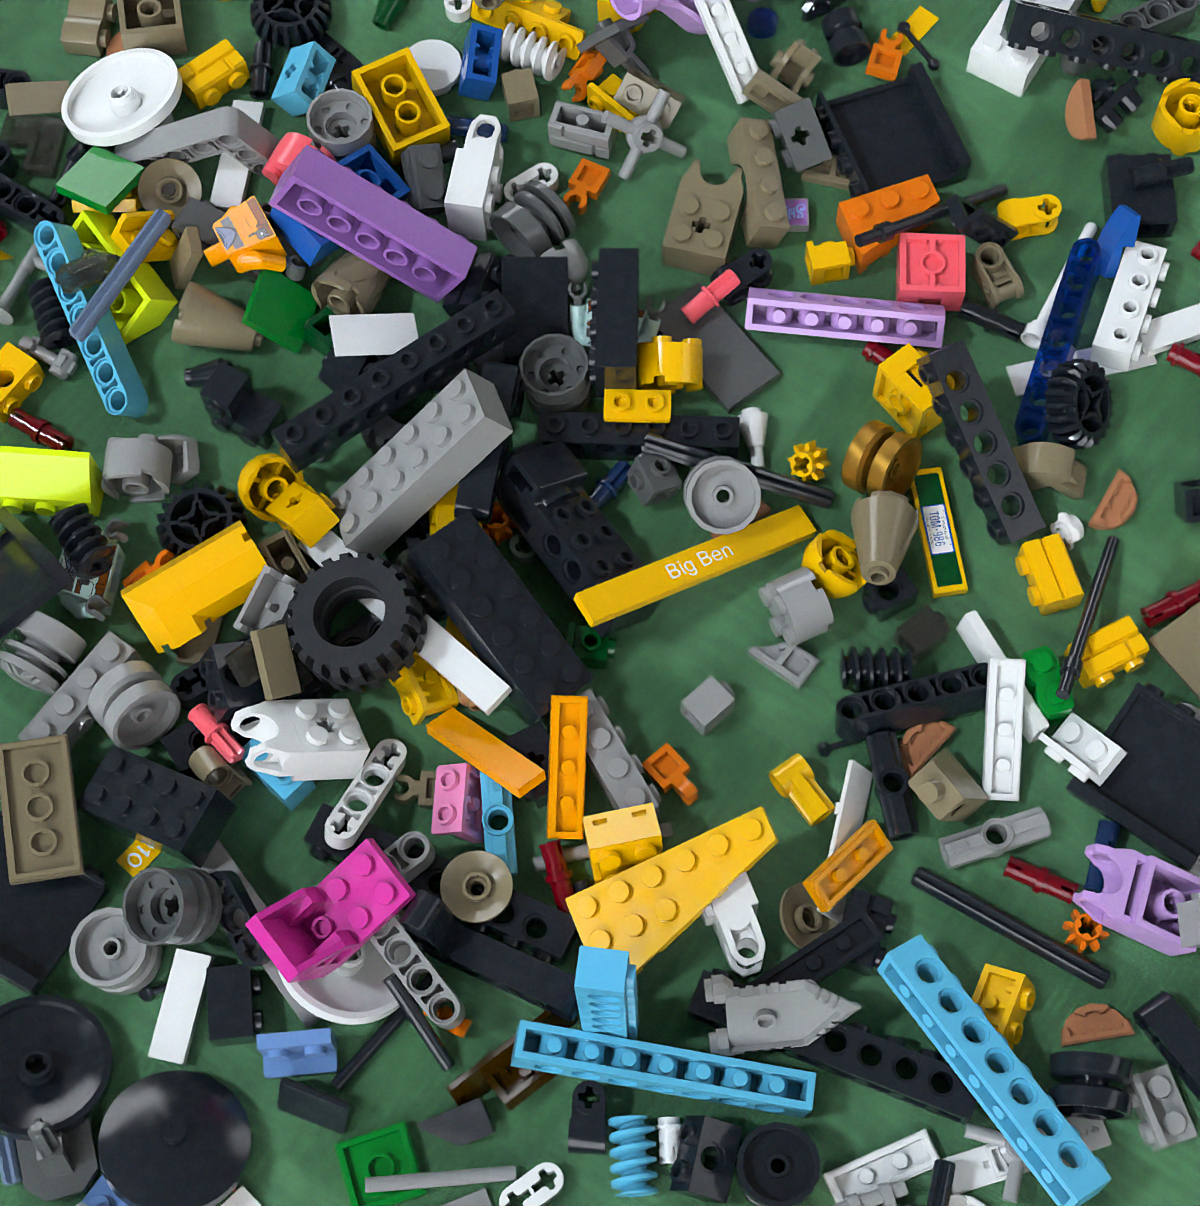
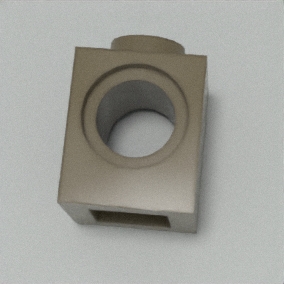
[501,68,540,122]

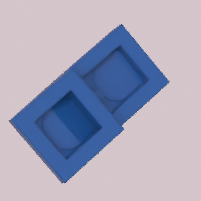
[1090,205,1141,278]

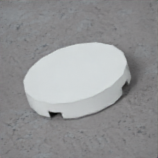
[409,39,462,96]

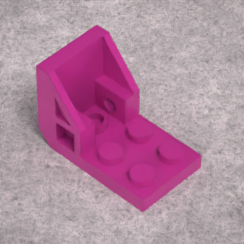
[245,838,416,983]

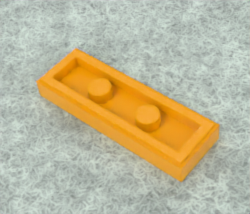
[802,819,894,913]

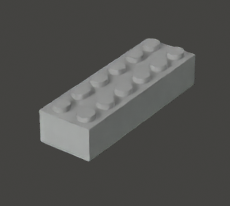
[329,368,513,559]

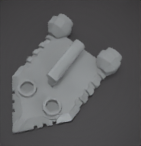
[704,974,861,1057]

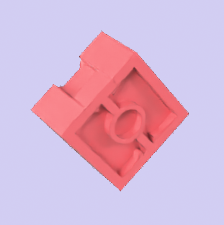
[896,233,966,311]

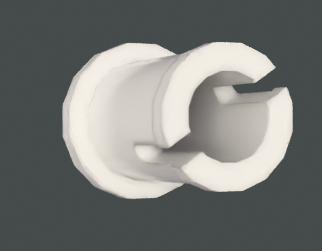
[655,1117,682,1164]

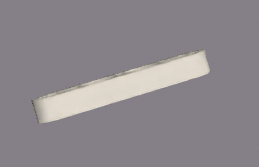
[324,739,407,850]

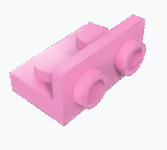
[431,763,484,843]

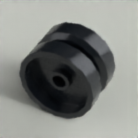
[1048,1051,1134,1121]
[735,1122,821,1206]

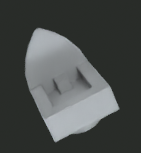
[158,434,200,486]

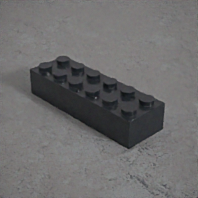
[406,510,594,725]

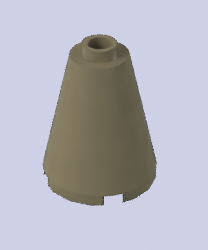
[171,281,265,352]
[850,490,919,585]

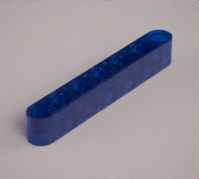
[1014,238,1102,446]

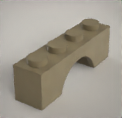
[726,117,790,249]

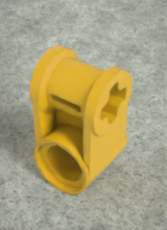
[996,194,1062,241]

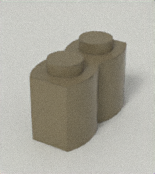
[60,0,118,57]

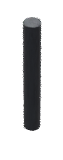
[383,973,455,1071]

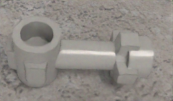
[17,335,79,381]

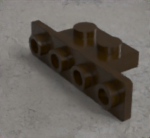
[446,1010,578,1112]

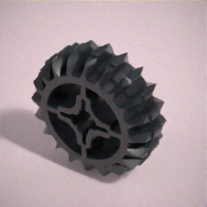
[250,0,333,51]
[1043,358,1114,449]
[156,481,248,558]

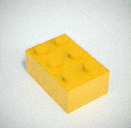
[351,47,450,166]

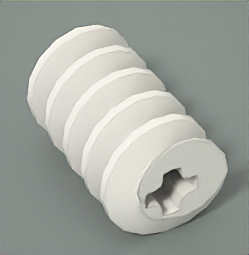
[499,22,567,81]

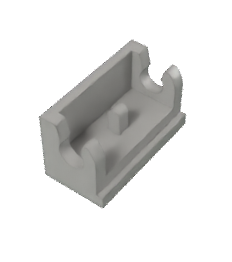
[233,565,303,637]

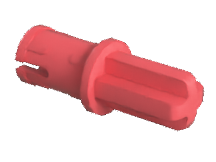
[680,269,740,325]
[188,703,245,764]

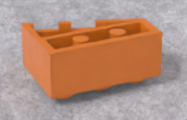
[836,174,940,275]

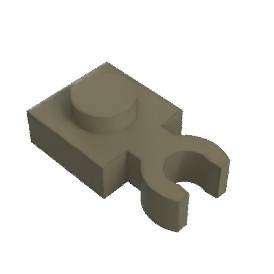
[394,771,436,809]

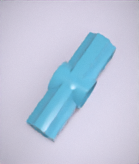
[480,771,518,876]

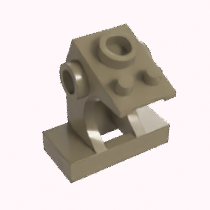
[741,39,822,113]

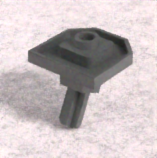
[576,14,651,76]
[15,1117,100,1202]

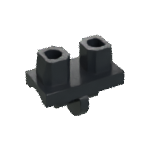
[1090,76,1144,134]

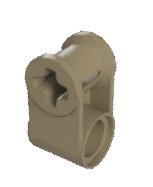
[971,242,1024,308]
[189,745,254,801]

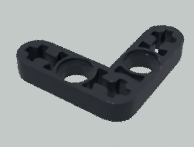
[210,870,271,967]

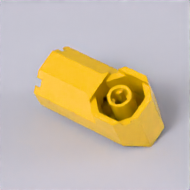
[120,520,268,654]

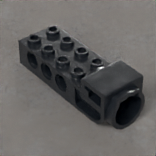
[496,440,664,638]

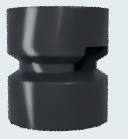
[821,7,871,67]

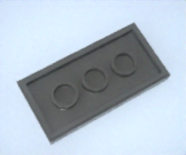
[658,283,780,414]

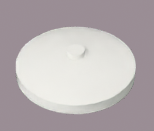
[61,48,182,146]
[278,909,422,1025]

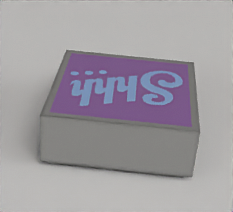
[785,198,809,232]

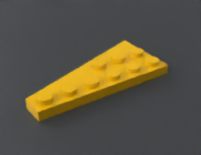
[565,806,779,975]

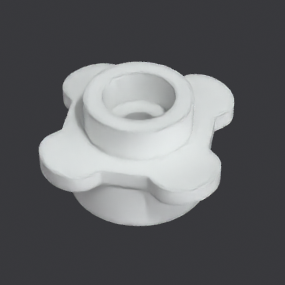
[1050,512,1084,551]

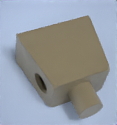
[908,747,990,822]

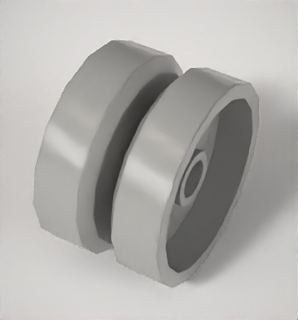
[683,456,761,534]
[88,661,181,750]
[69,907,163,995]

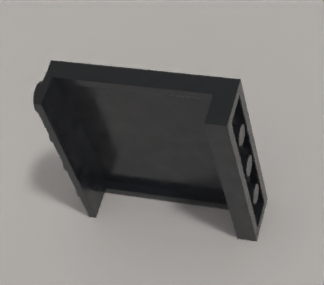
[813,62,972,198]
[0,506,73,639]
[1066,682,1200,871]
[0,811,109,996]

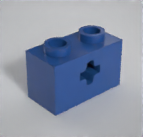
[458,22,502,102]

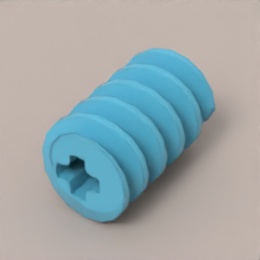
[608,1115,658,1197]

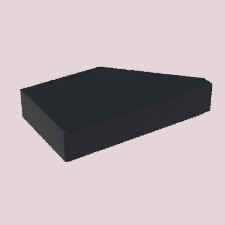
[417,1096,496,1147]

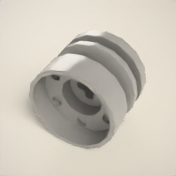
[306,88,377,162]
[0,611,87,696]

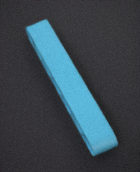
[34,221,149,418]

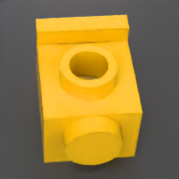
[804,240,855,285]

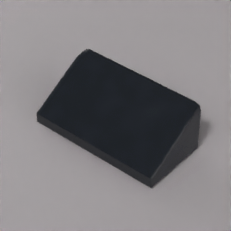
[277,1077,355,1134]

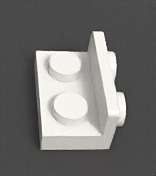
[1038,712,1127,786]

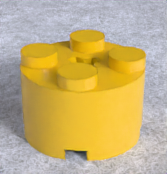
[1151,78,1200,156]
[637,335,703,394]

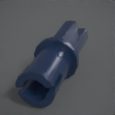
[447,115,509,142]
[588,460,631,510]

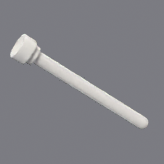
[1020,222,1097,349]

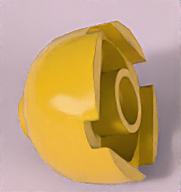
[237,453,307,522]
[801,529,867,599]

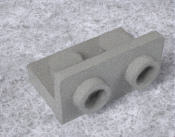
[1122,1064,1198,1153]

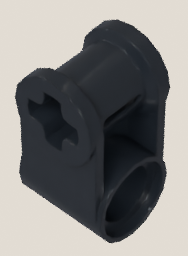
[710,248,772,306]
[568,1080,607,1155]

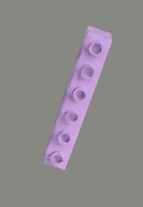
[745,287,946,348]

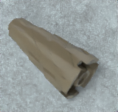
[311,251,392,315]

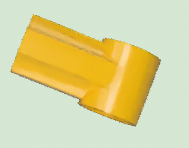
[768,753,835,827]

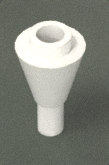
[737,407,768,468]

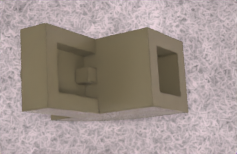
[1012,442,1087,500]

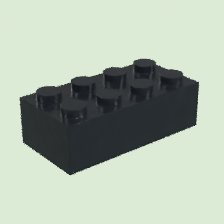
[589,248,640,398]
[76,745,237,869]

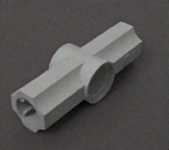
[938,806,1051,870]

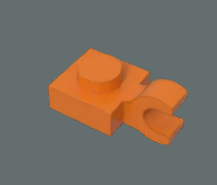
[561,49,607,102]
[641,743,699,807]

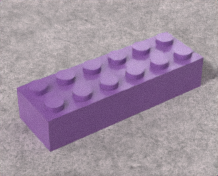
[268,145,478,303]

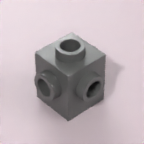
[626,452,683,508]

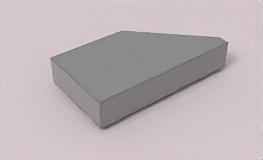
[747,642,820,690]

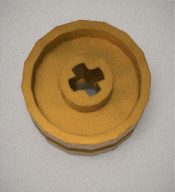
[841,420,923,497]

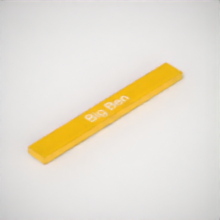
[573,505,817,628]

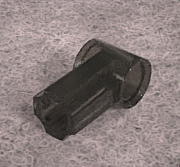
[55,248,121,294]

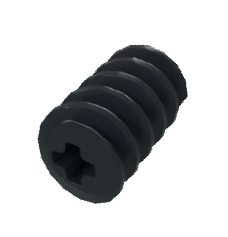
[27,277,77,349]
[49,503,114,580]
[839,646,913,690]

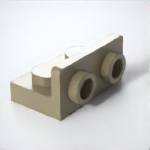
[614,66,686,129]

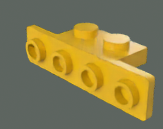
[470,0,586,60]

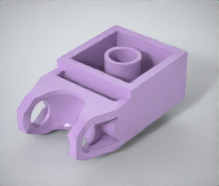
[1072,843,1200,956]

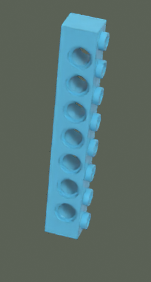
[877,934,1112,1206]
[574,946,639,1040]
[510,1020,816,1118]

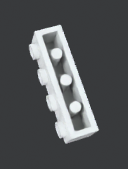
[1089,241,1170,372]

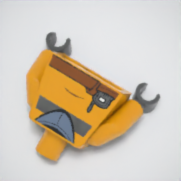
[203,195,306,281]

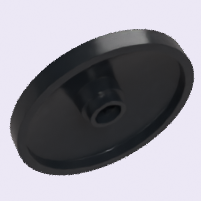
[0,995,113,1141]
[98,1070,251,1206]

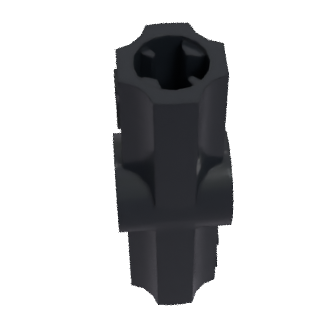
[865,731,919,841]

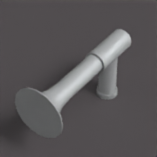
[0,243,47,325]

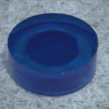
[747,7,778,39]

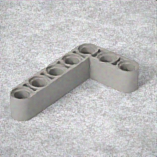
[114,106,280,177]
[369,831,465,1030]

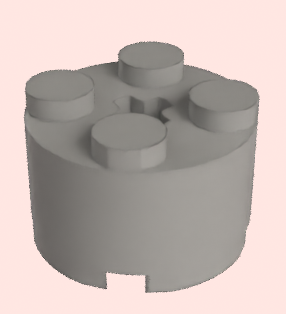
[101,434,173,503]
[758,567,834,647]

